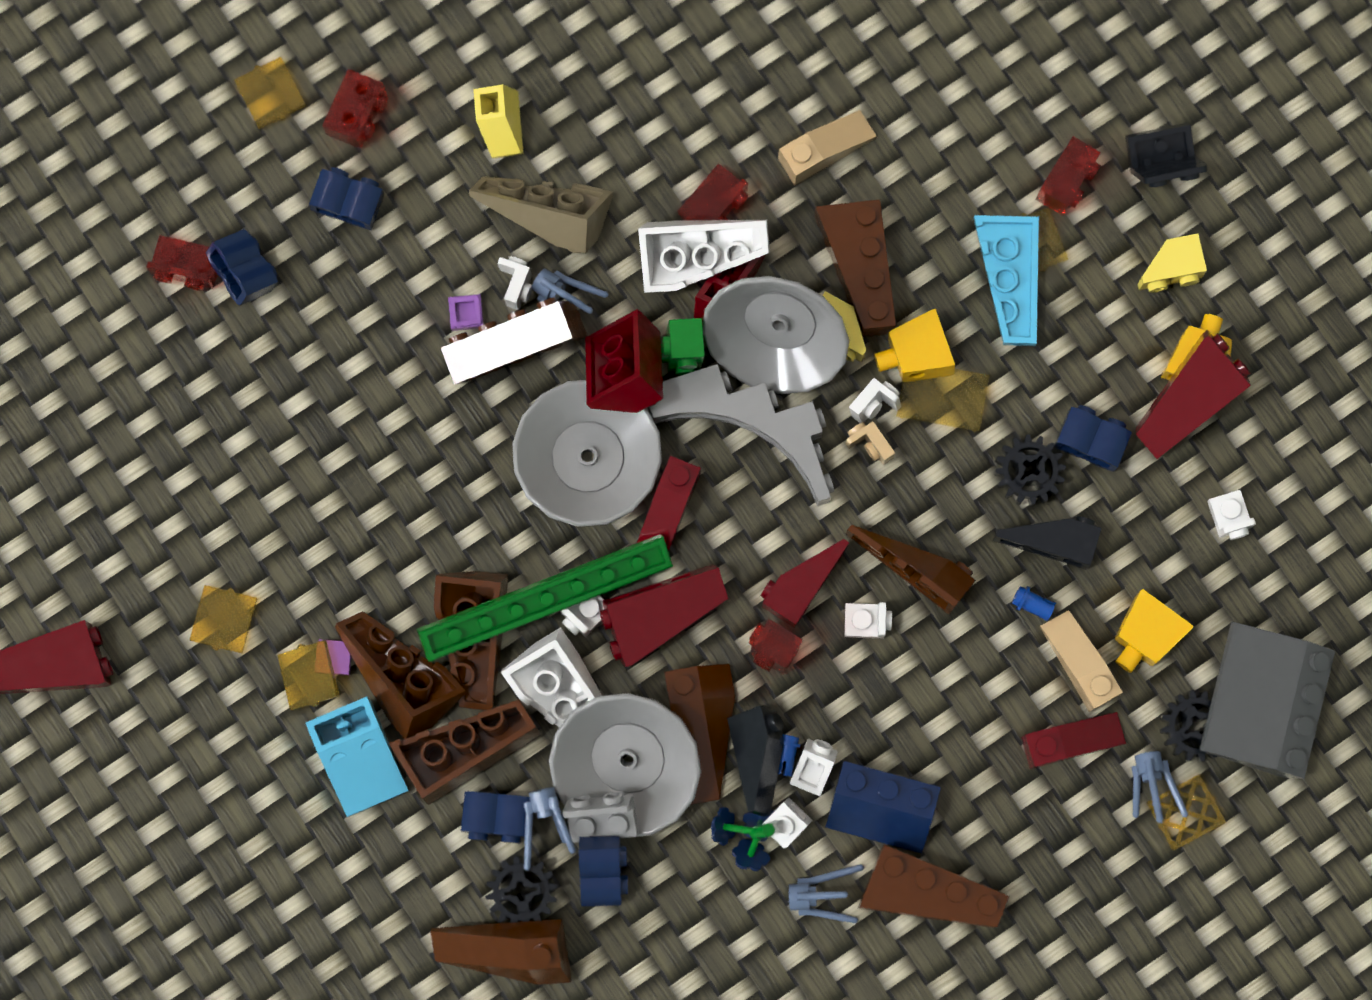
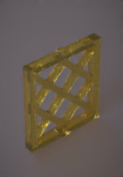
[1146,774,1226,851]

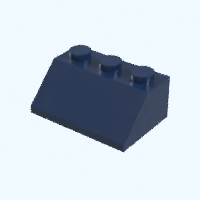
[825,761,941,854]

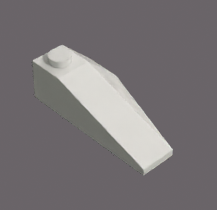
[638,220,770,293]
[501,627,602,728]

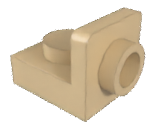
[845,421,895,465]

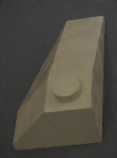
[469,177,613,254]

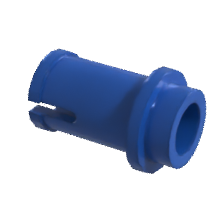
[1012,586,1056,621]
[778,734,801,777]

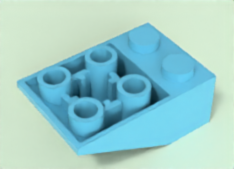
[305,697,409,817]

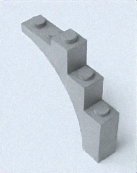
[648,364,835,506]

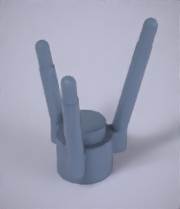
[532,268,608,314]
[1131,751,1188,823]
[523,787,576,871]
[789,864,864,923]

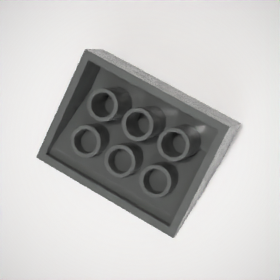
[1200,622,1335,779]

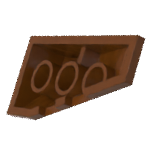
[846,525,976,615]
[434,571,508,710]
[335,611,465,739]
[664,664,735,805]
[430,919,572,985]

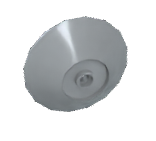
[702,276,850,394]
[512,380,662,527]
[549,693,701,838]

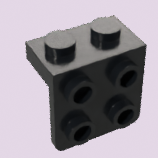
[1125,122,1208,187]

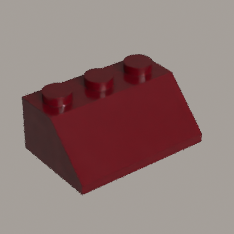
[585,309,663,413]

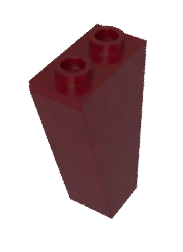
[1136,330,1251,459]
[599,564,728,667]
[0,620,113,694]

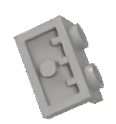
[563,792,639,843]

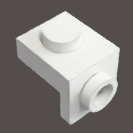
[497,256,532,310]

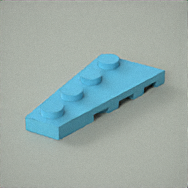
[974,215,1039,346]

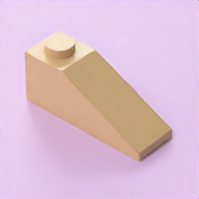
[778,110,877,186]
[1040,610,1123,712]

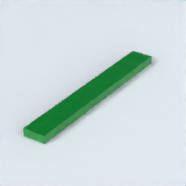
[416,534,673,662]

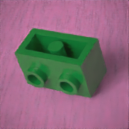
[661,318,705,376]

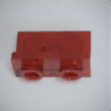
[677,163,749,220]
[146,235,217,291]

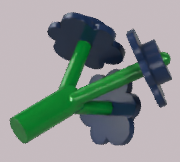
[711,807,775,872]

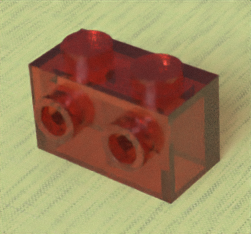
[322,69,388,149]
[1036,136,1101,215]
[749,619,803,675]

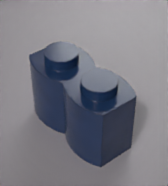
[309,167,384,230]
[206,229,278,306]
[1054,405,1132,472]
[461,791,530,844]
[579,836,628,907]

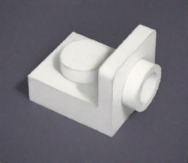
[849,378,901,423]
[1207,490,1256,540]
[561,595,604,638]
[844,602,892,639]
[790,739,838,796]
[763,798,813,848]

